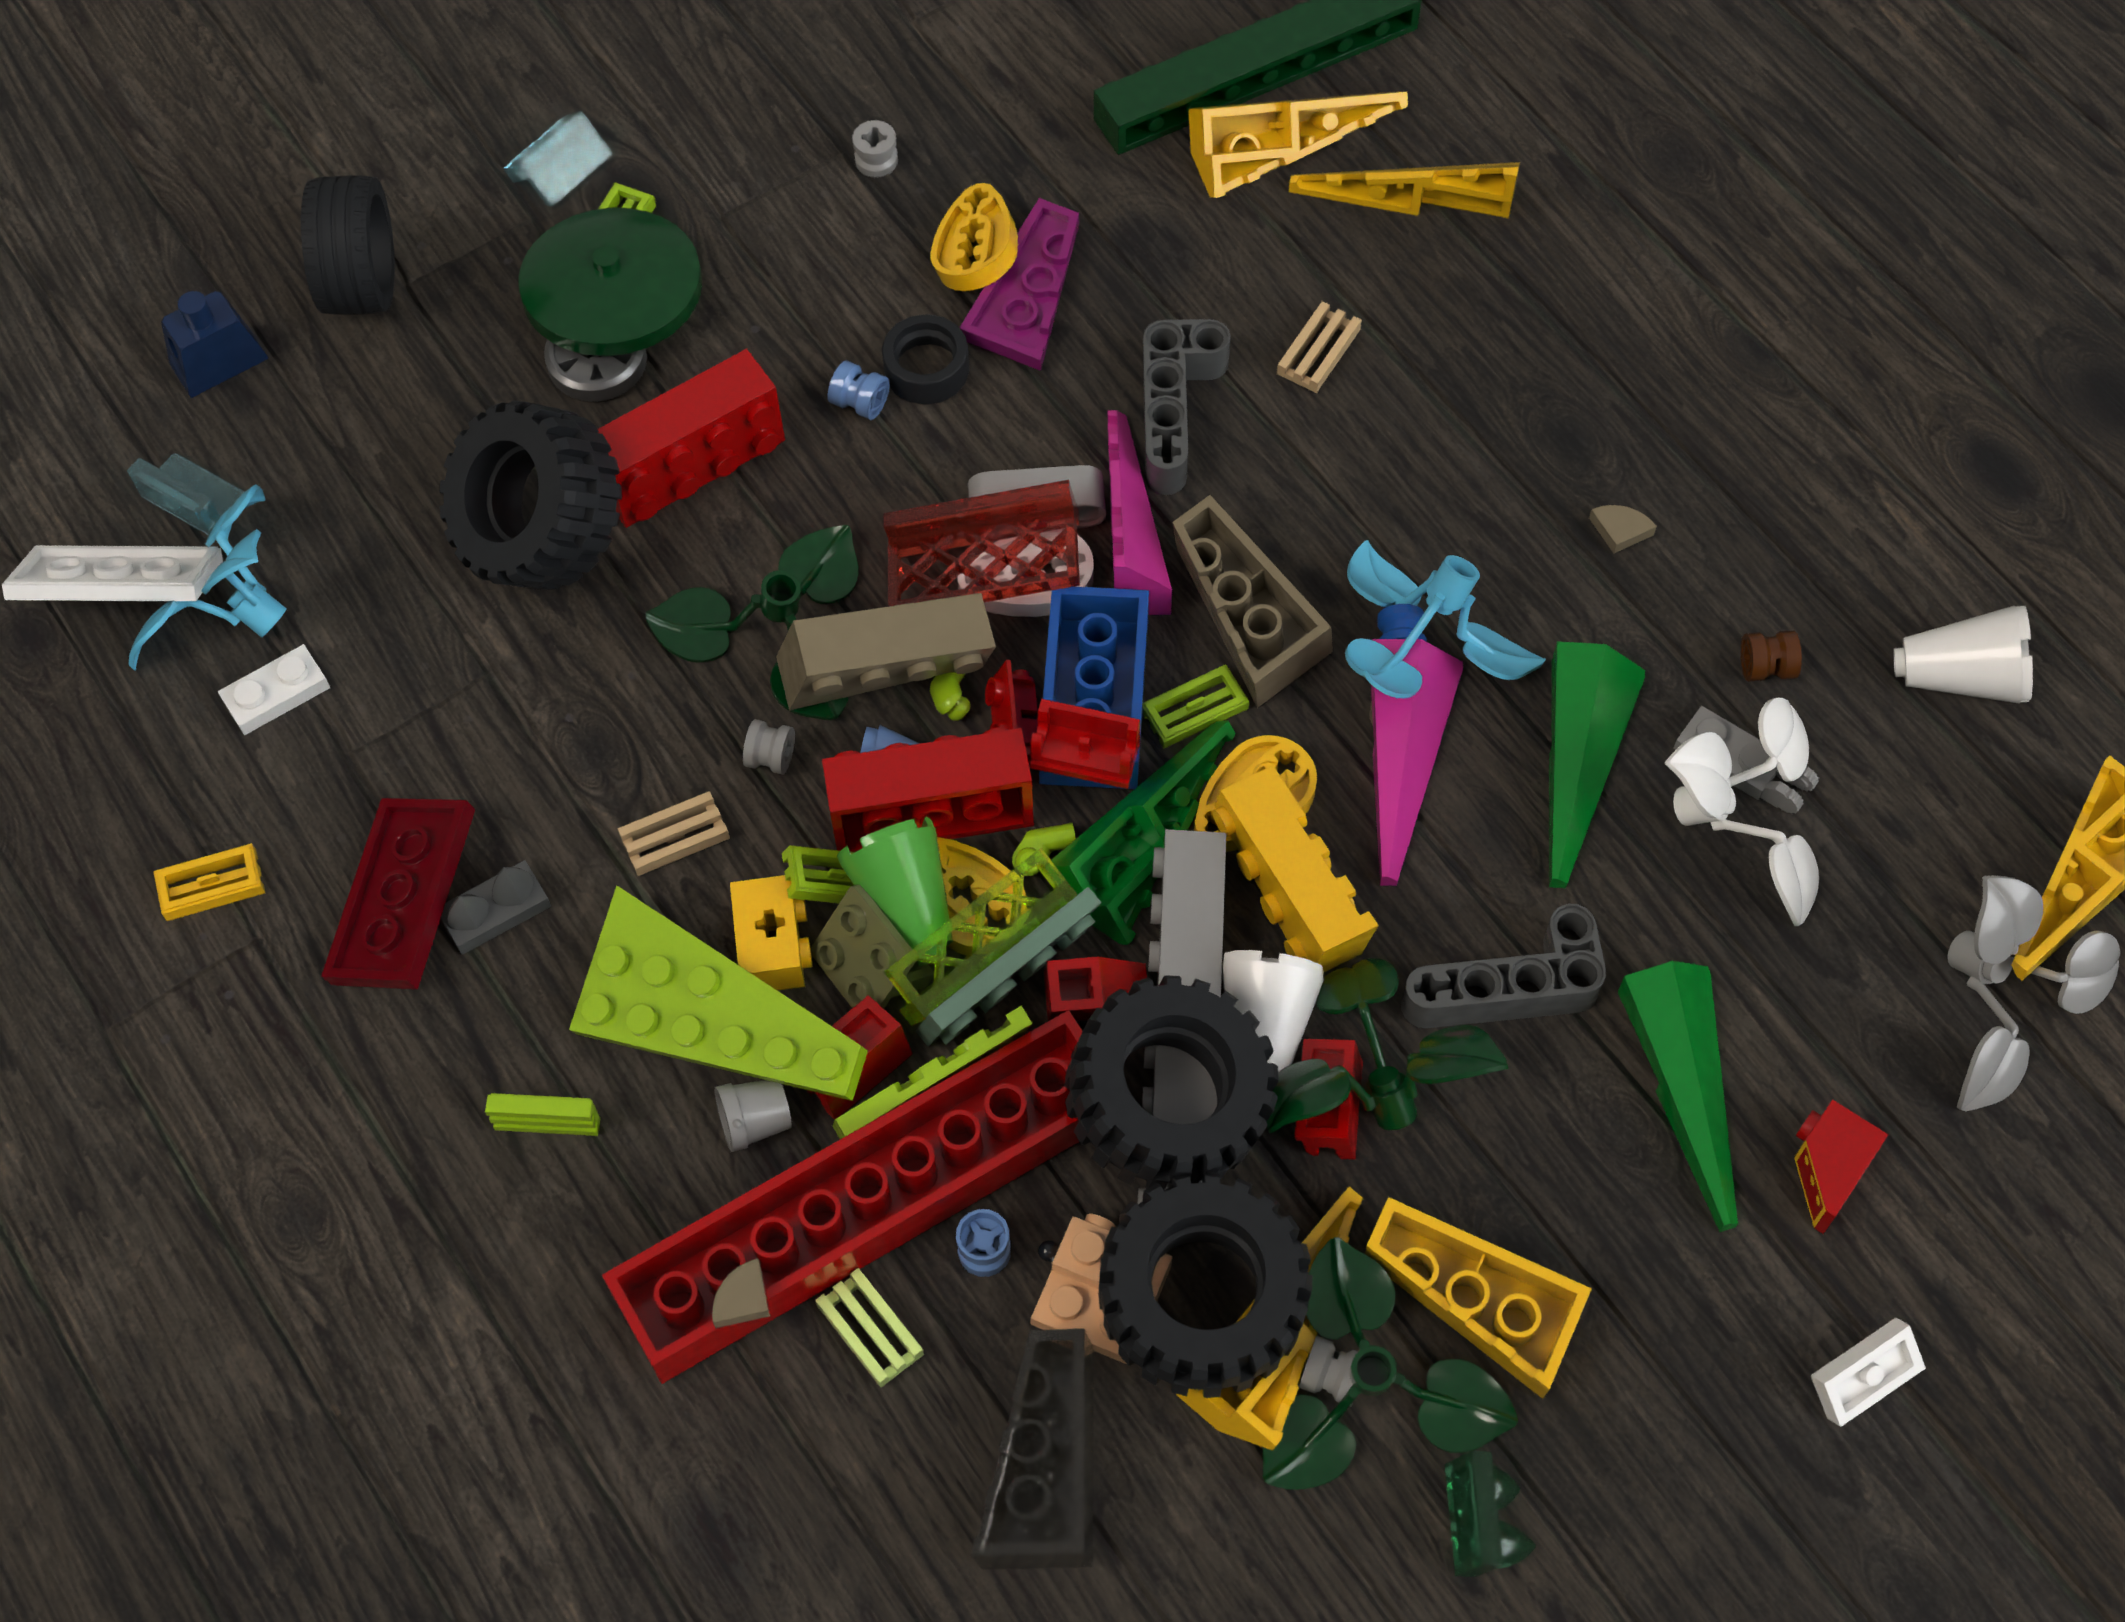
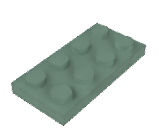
[915,887,1101,1047]

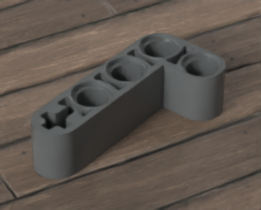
[1143,319,1231,495]
[1401,904,1606,1028]

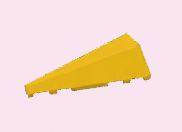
[1188,92,1408,198]
[1289,162,1520,218]
[2011,756,2125,981]
[1176,1186,1363,1450]

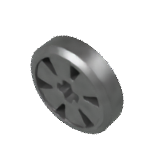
[544,340,647,402]

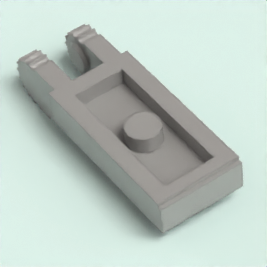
[1674,705,1819,814]

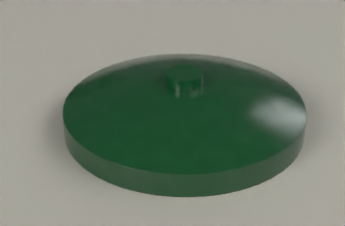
[519,208,702,356]

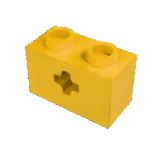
[730,875,813,991]

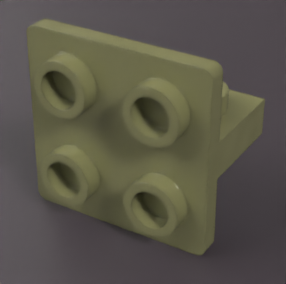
[811,884,935,1009]

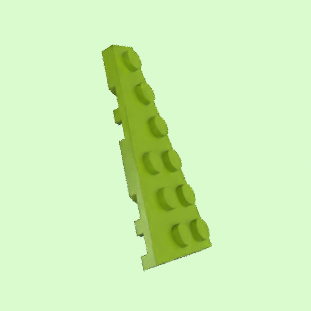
[569,886,868,1101]

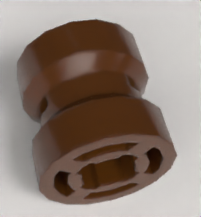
[1740,630,1802,682]

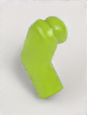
[1012,823,1076,876]

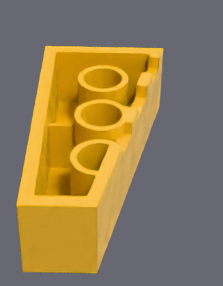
[1213,765,1379,972]
[1365,1197,1592,1399]

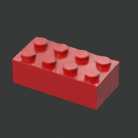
[598,349,785,528]
[822,727,1034,852]

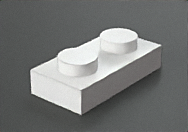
[217,644,330,736]
[1811,1318,1926,1427]

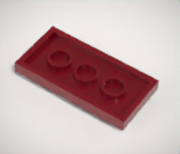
[321,798,476,990]

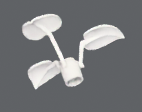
[1665,697,1819,927]

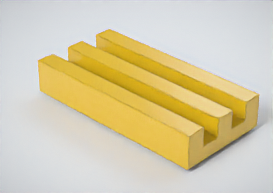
[153,843,265,921]

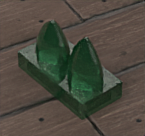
[1445,1451,1536,1577]

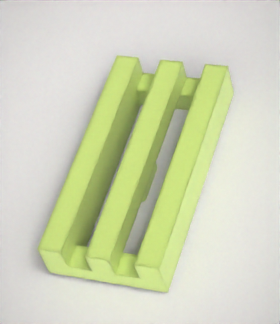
[815,1268,924,1388]

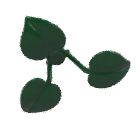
[646,525,858,720]
[1266,958,1508,1134]
[1263,1237,1518,1490]

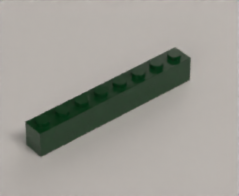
[1094,0,1422,155]

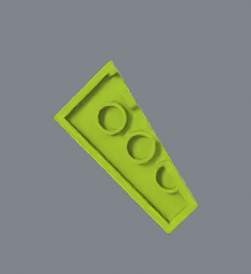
[833,1005,1032,1139]

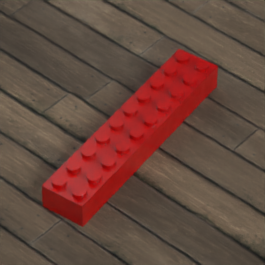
[602,1010,1083,1384]

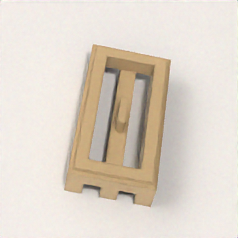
[1277,301,1362,393]
[617,791,730,876]

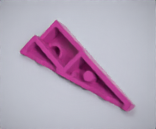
[1108,410,1172,615]
[1371,639,1463,886]

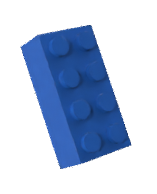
[1039,585,1149,789]

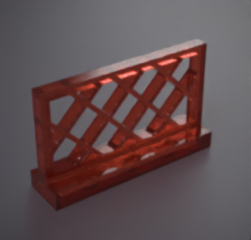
[884,480,1080,607]

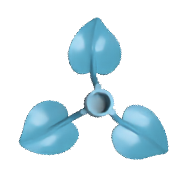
[129,485,287,671]
[1345,540,1546,699]

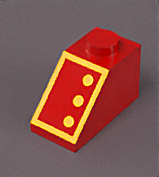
[1794,1099,1888,1234]

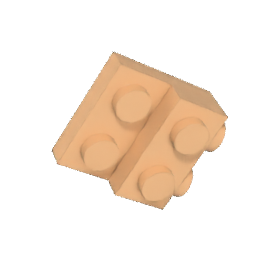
[1031,1214,1173,1364]

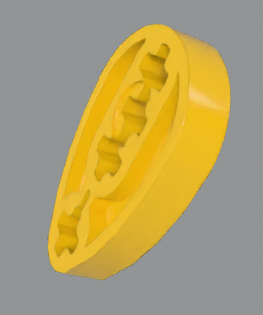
[930,183,1018,291]
[1194,735,1317,852]
[937,837,1027,957]

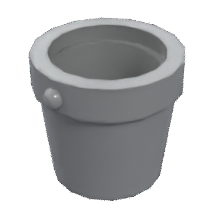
[714,1080,792,1152]

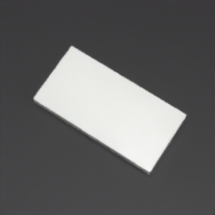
[2,545,223,601]

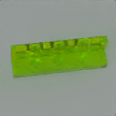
[883,848,1077,1026]

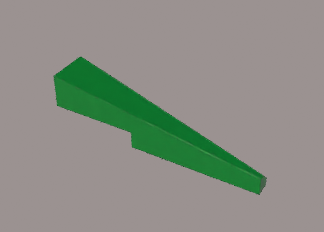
[1549,641,1645,888]
[1043,720,1236,945]
[1618,961,1738,1232]

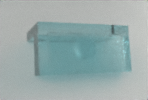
[503,111,612,206]
[127,453,244,535]

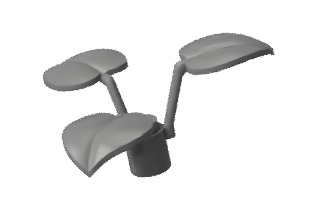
[1948,875,2121,1111]

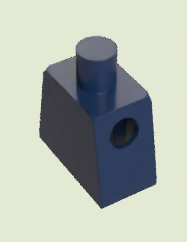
[161,291,269,398]

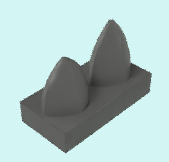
[441,860,551,955]

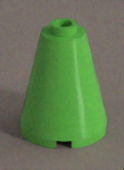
[837,817,953,966]

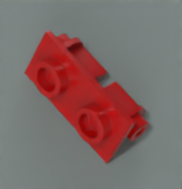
[985,660,1038,764]

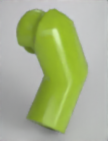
[930,672,971,721]

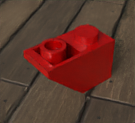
[1044,957,1147,1021]

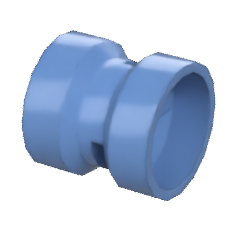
[827,360,890,420]
[956,1209,1011,1277]

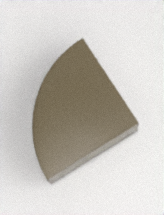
[1589,505,1657,553]
[712,1259,770,1328]

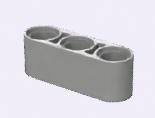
[968,465,1106,534]

